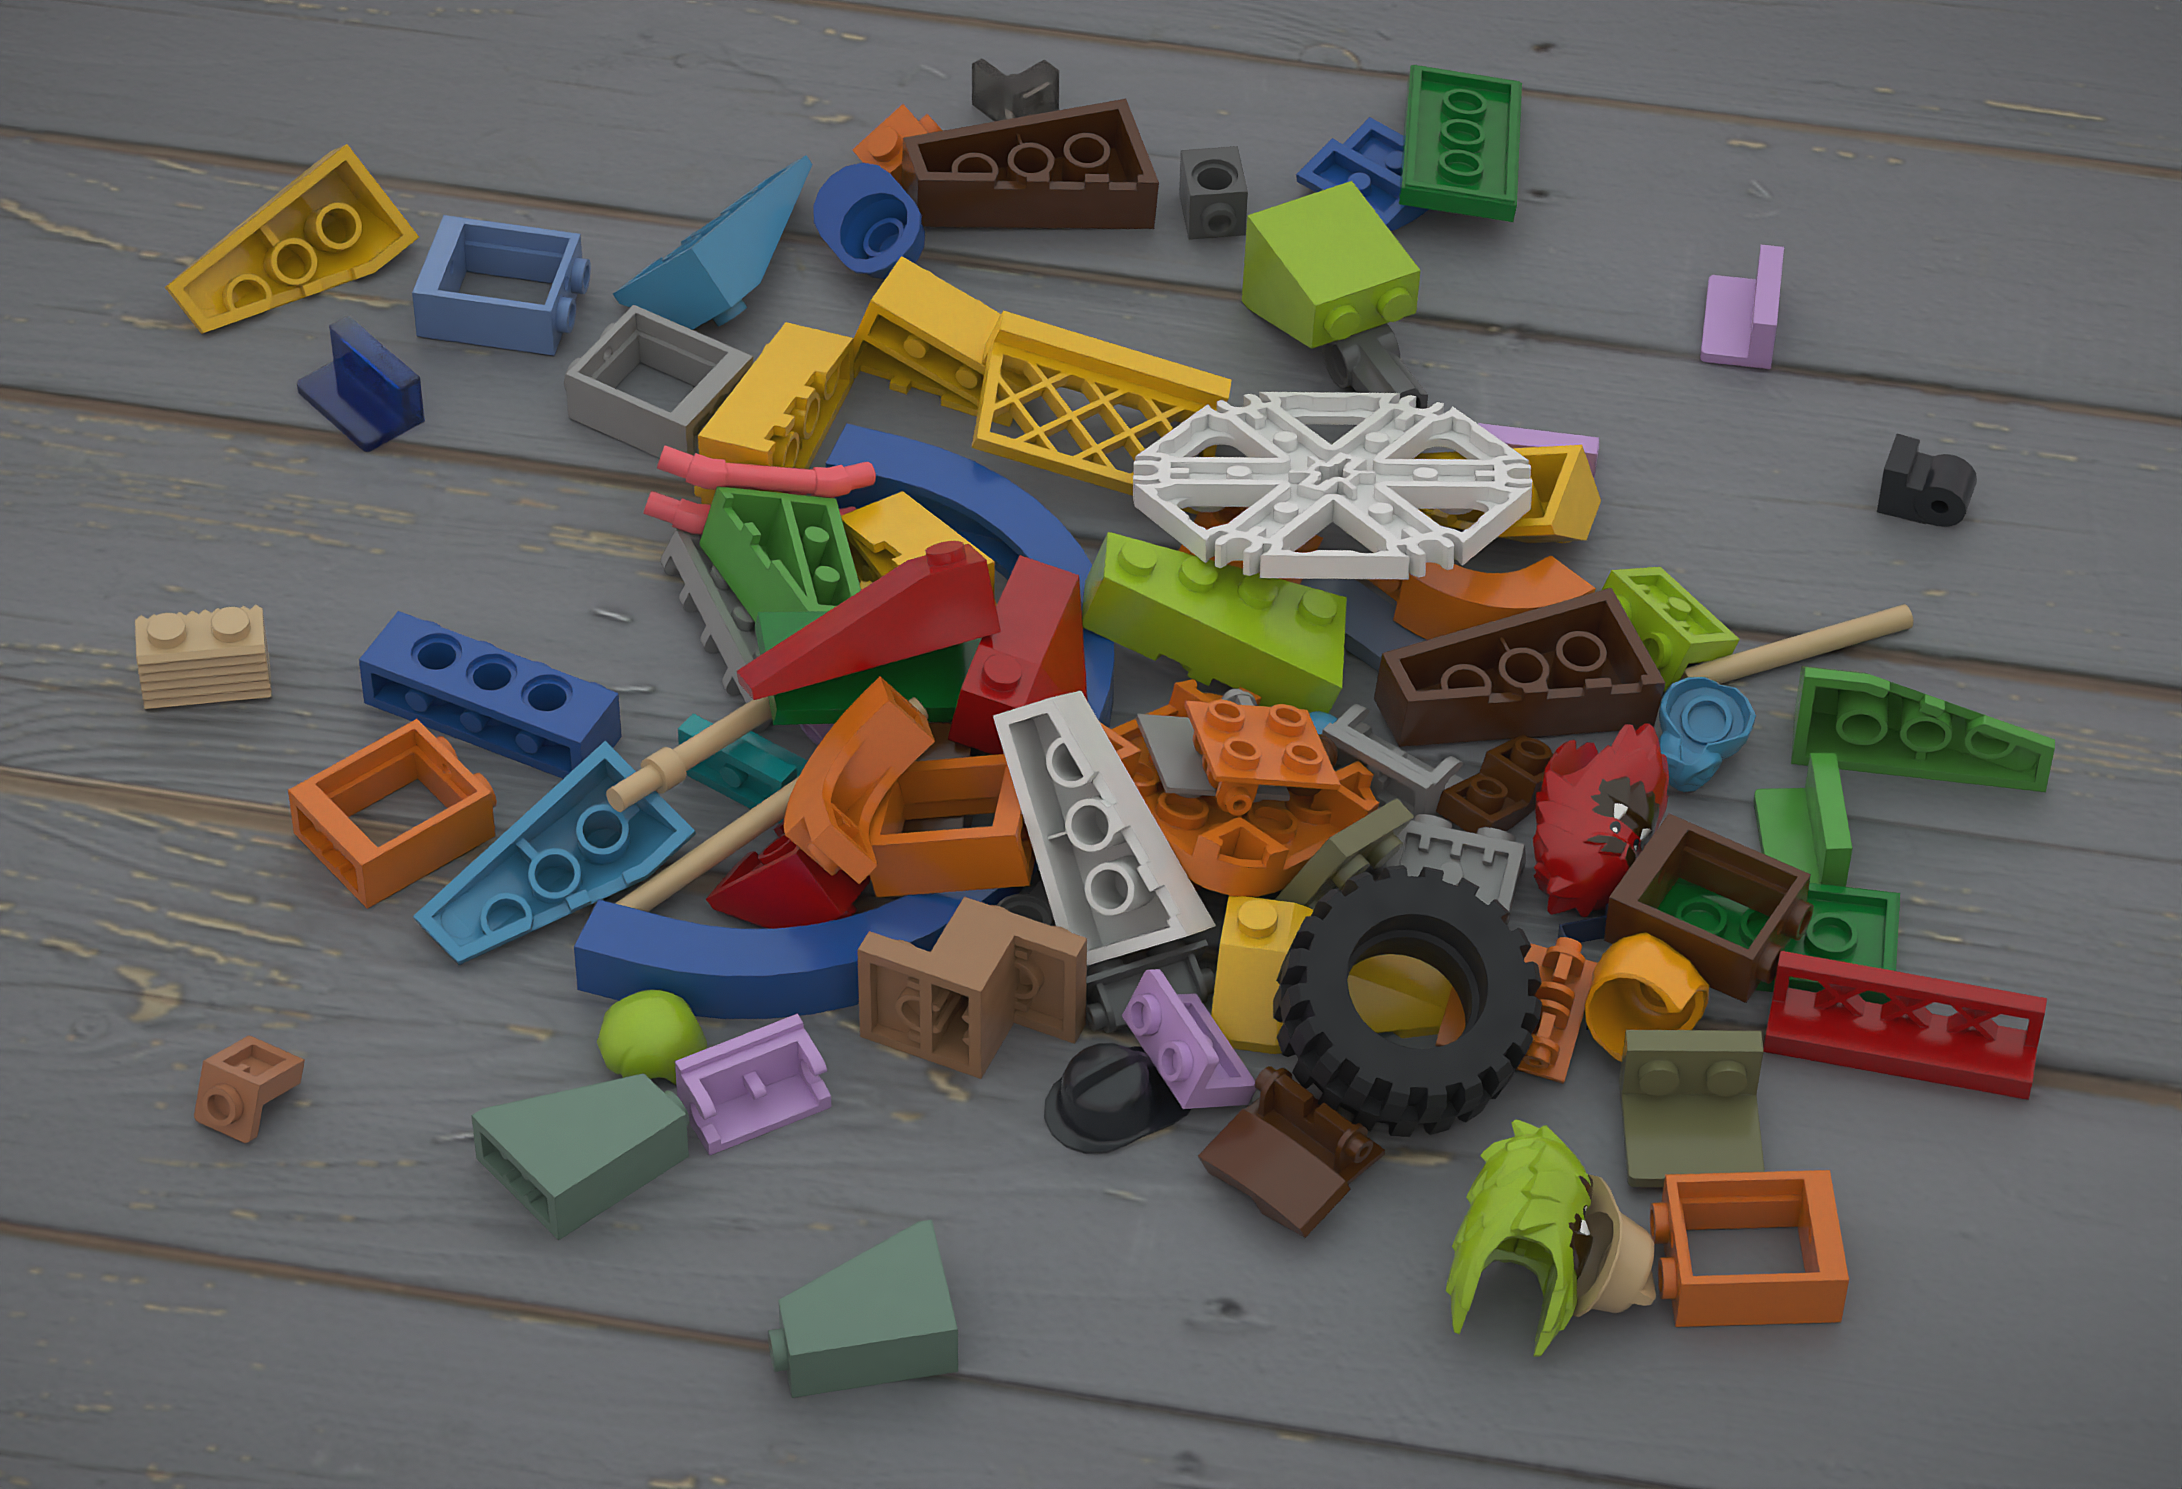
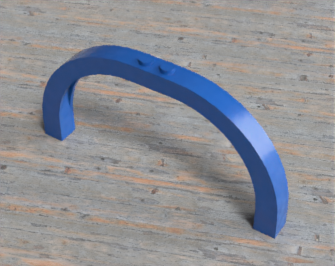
[574,423,1114,1019]

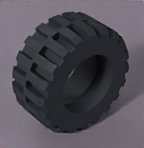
[1273,865,1542,1137]

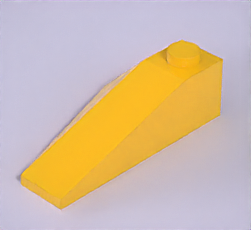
[165,144,419,334]
[1414,445,1601,543]
[1211,895,1452,1054]

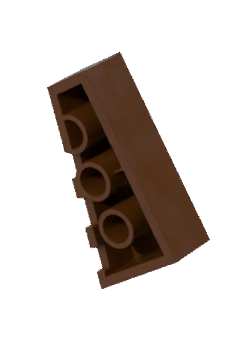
[901,99,1159,229]
[1374,588,1666,747]

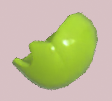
[597,989,707,1085]

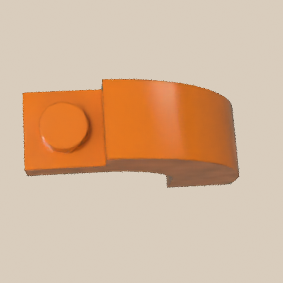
[1367,555,1596,640]
[784,676,935,884]

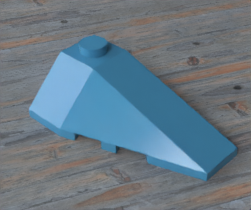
[613,155,813,330]
[413,741,696,965]

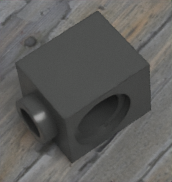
[1179,146,1248,240]

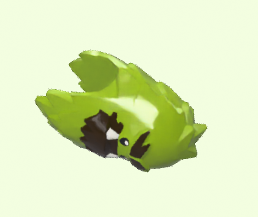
[1445,1119,1593,1357]

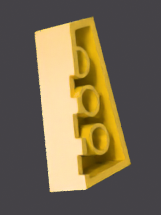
[694,322,854,505]

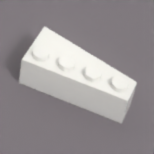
[993,691,1216,965]

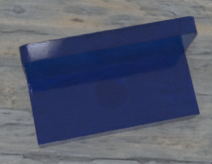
[297,315,425,452]

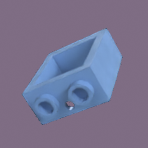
[412,215,591,356]

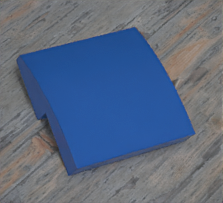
[1296,117,1429,231]

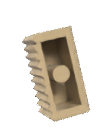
[135,605,272,709]

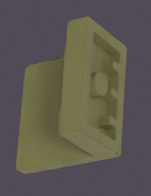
[1619,1030,1765,1187]

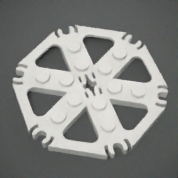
[1133,392,1532,580]

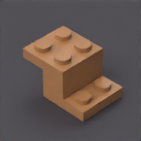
[858,897,1087,1079]

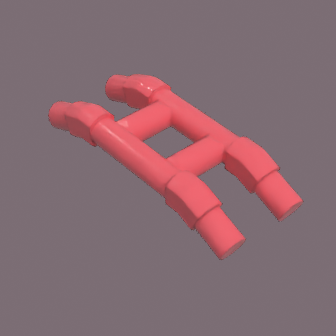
[643,445,876,535]

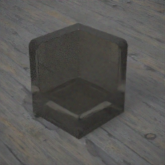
[972,58,1060,122]

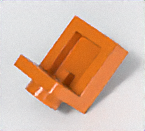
[852,104,943,185]

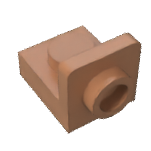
[194,1035,305,1143]

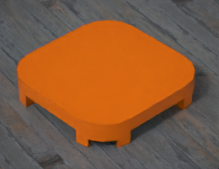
[1100,679,1380,897]

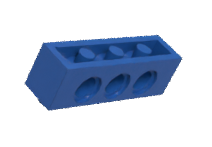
[359,611,622,779]

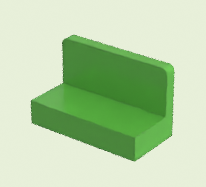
[1753,753,1853,887]

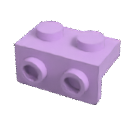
[1122,969,1256,1109]

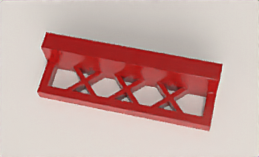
[1763,951,2047,1100]

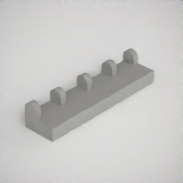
[660,529,772,733]

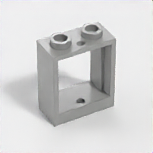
[564,305,753,458]

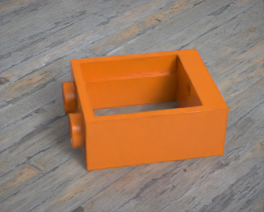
[288,719,497,909]
[869,754,1036,898]
[1650,1170,1849,1327]

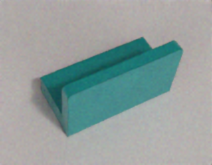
[678,713,808,824]

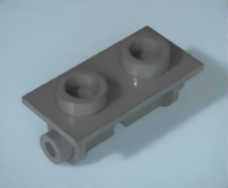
[1086,939,1215,1033]

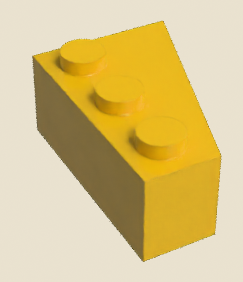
[853,256,1033,427]
[841,491,997,606]

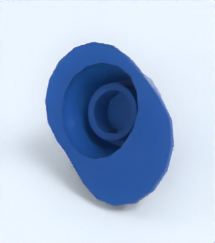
[813,163,925,279]

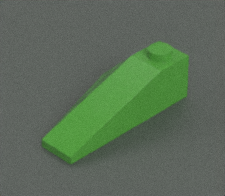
[1791,666,2055,792]

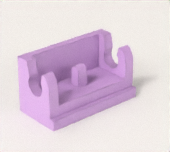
[675,1014,831,1156]

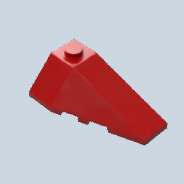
[736,541,1001,700]
[948,555,1088,755]
[706,820,871,929]

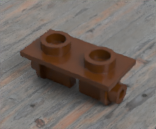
[1245,1066,1385,1185]

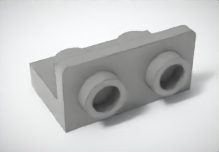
[1385,814,1526,925]

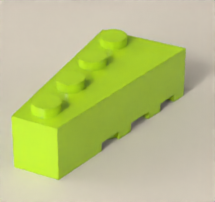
[1082,532,1347,713]

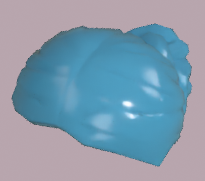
[1659,677,1756,792]

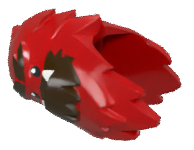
[1533,723,1669,917]

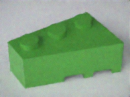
[699,486,861,623]

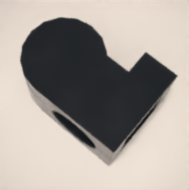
[1877,434,1977,527]

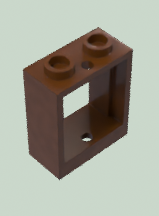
[1604,813,1814,1003]

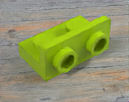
[1602,567,1740,692]

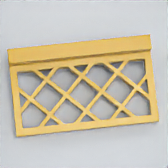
[971,310,1232,515]

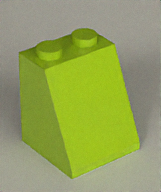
[1241,181,1421,349]

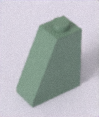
[471,1073,690,1240]
[768,1219,958,1398]

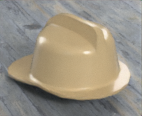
[1573,1174,1656,1317]

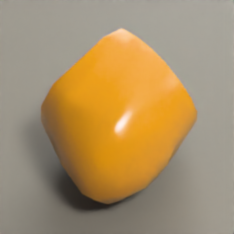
[1585,932,1709,1062]

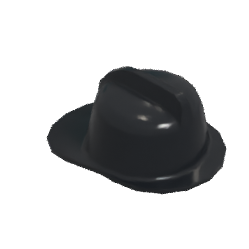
[1044,1043,1191,1154]

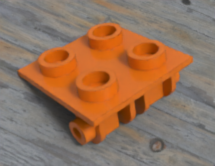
[1184,700,1340,816]
[1435,937,1598,1084]

